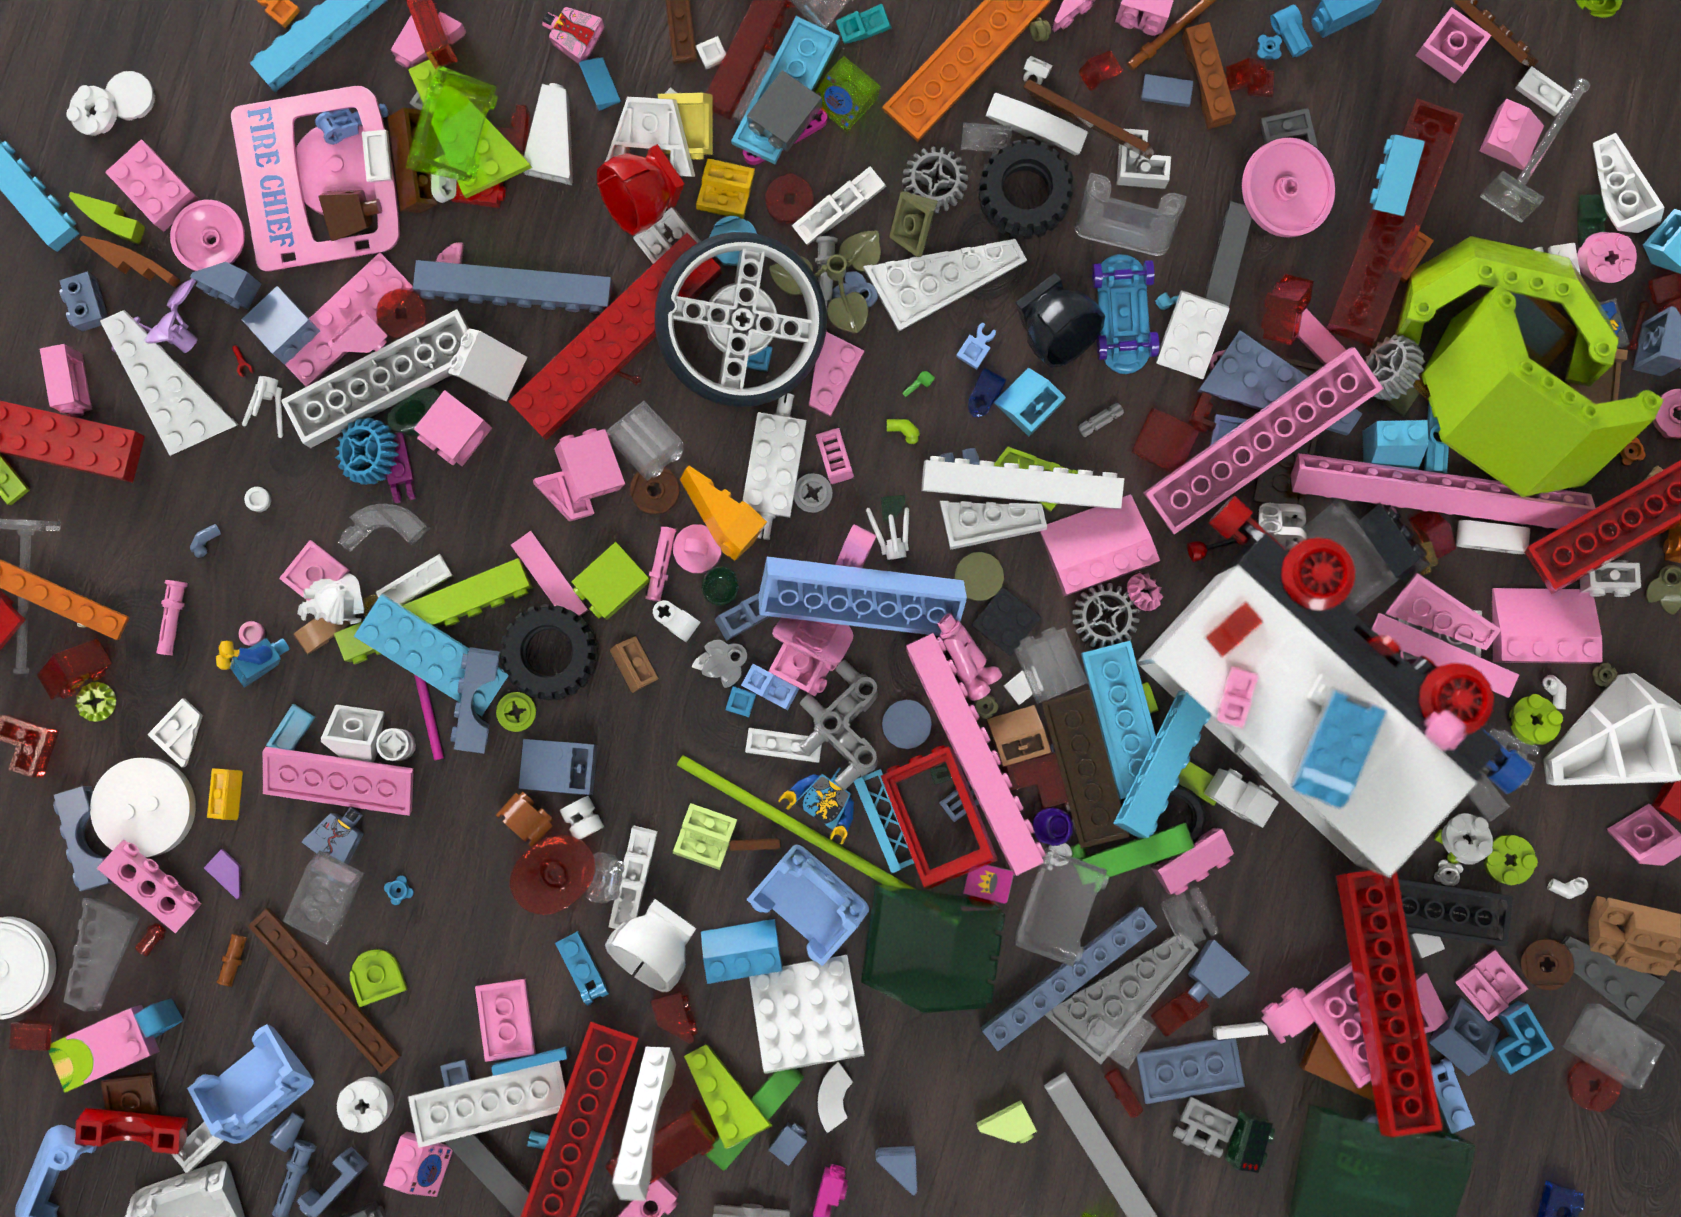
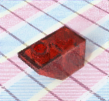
[651,990,698,1043]

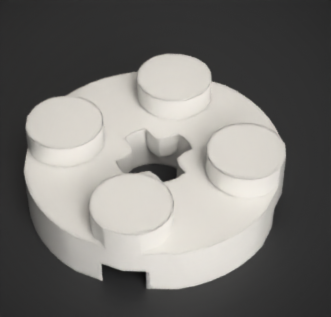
[67,85,117,136]
[1442,813,1493,864]

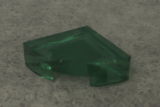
[881,495,905,522]

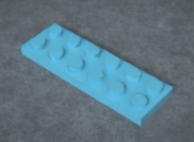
[731,16,840,164]
[354,594,508,716]
[1081,641,1156,799]

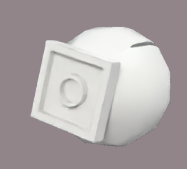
[605,899,696,992]

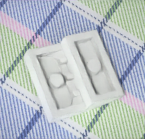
[633,207,701,264]

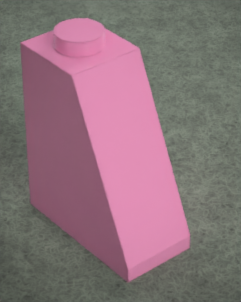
[391,1,466,68]

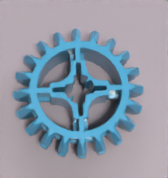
[335,418,399,485]

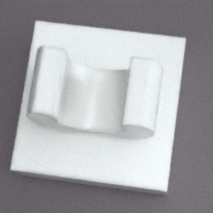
[1024,56,1053,85]

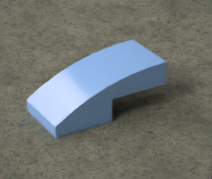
[741,664,799,710]

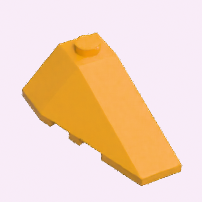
[680,466,767,561]

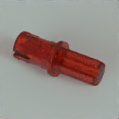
[1104,1068,1143,1118]

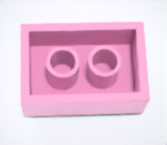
[105,139,199,232]

